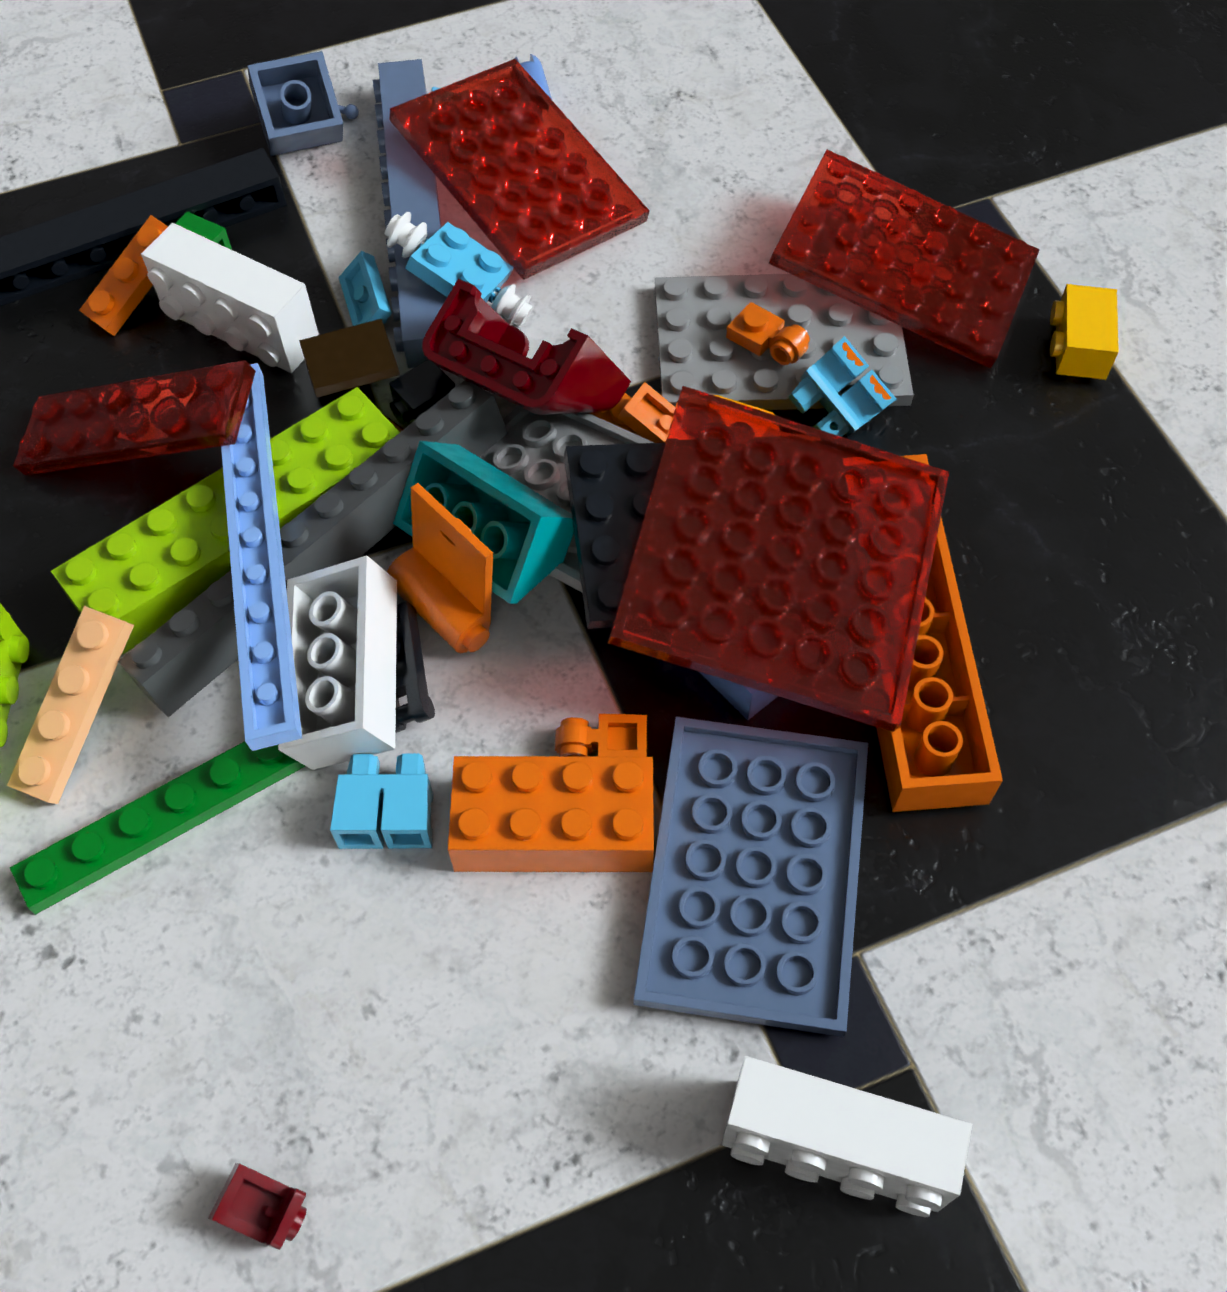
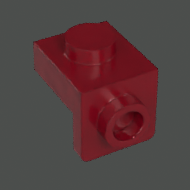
[208,1163,307,1250]

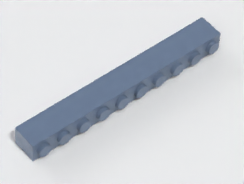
[373,59,447,368]

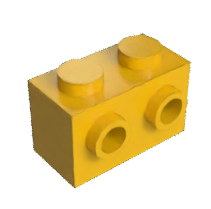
[1050,284,1119,380]

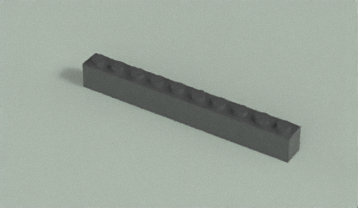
[118,380,508,717]

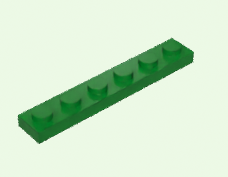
[10,741,306,915]

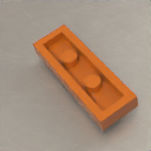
[79,215,168,336]

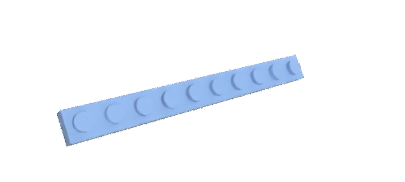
[215,363,302,751]

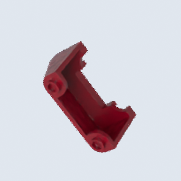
[422,279,631,415]

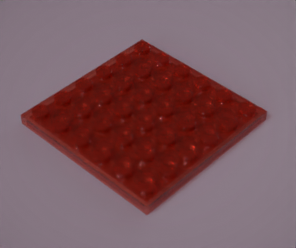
[608,386,949,732]

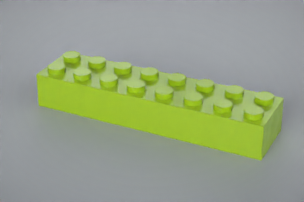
[51,387,400,655]

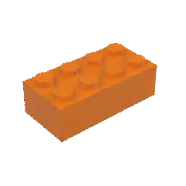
[448,756,654,872]

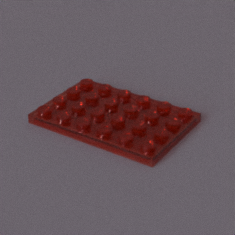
[389,59,650,280]
[769,149,1040,368]

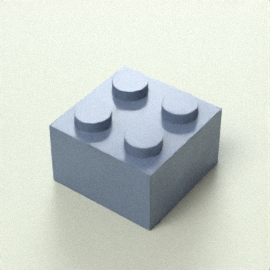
[247,51,343,156]

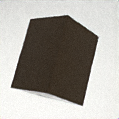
[299,319,400,398]

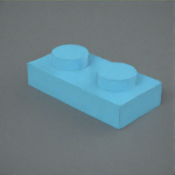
[338,251,392,326]

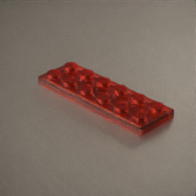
[13,360,256,475]

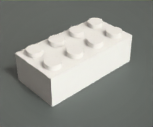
[141,223,319,373]
[278,555,397,770]
[721,1056,973,1217]

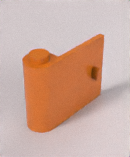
[387,483,493,654]

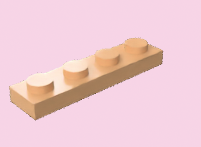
[7,606,134,804]

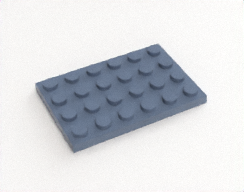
[633,717,868,1037]

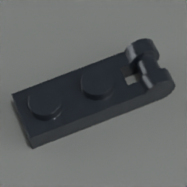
[395,601,435,733]

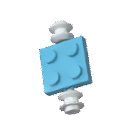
[384,212,533,327]

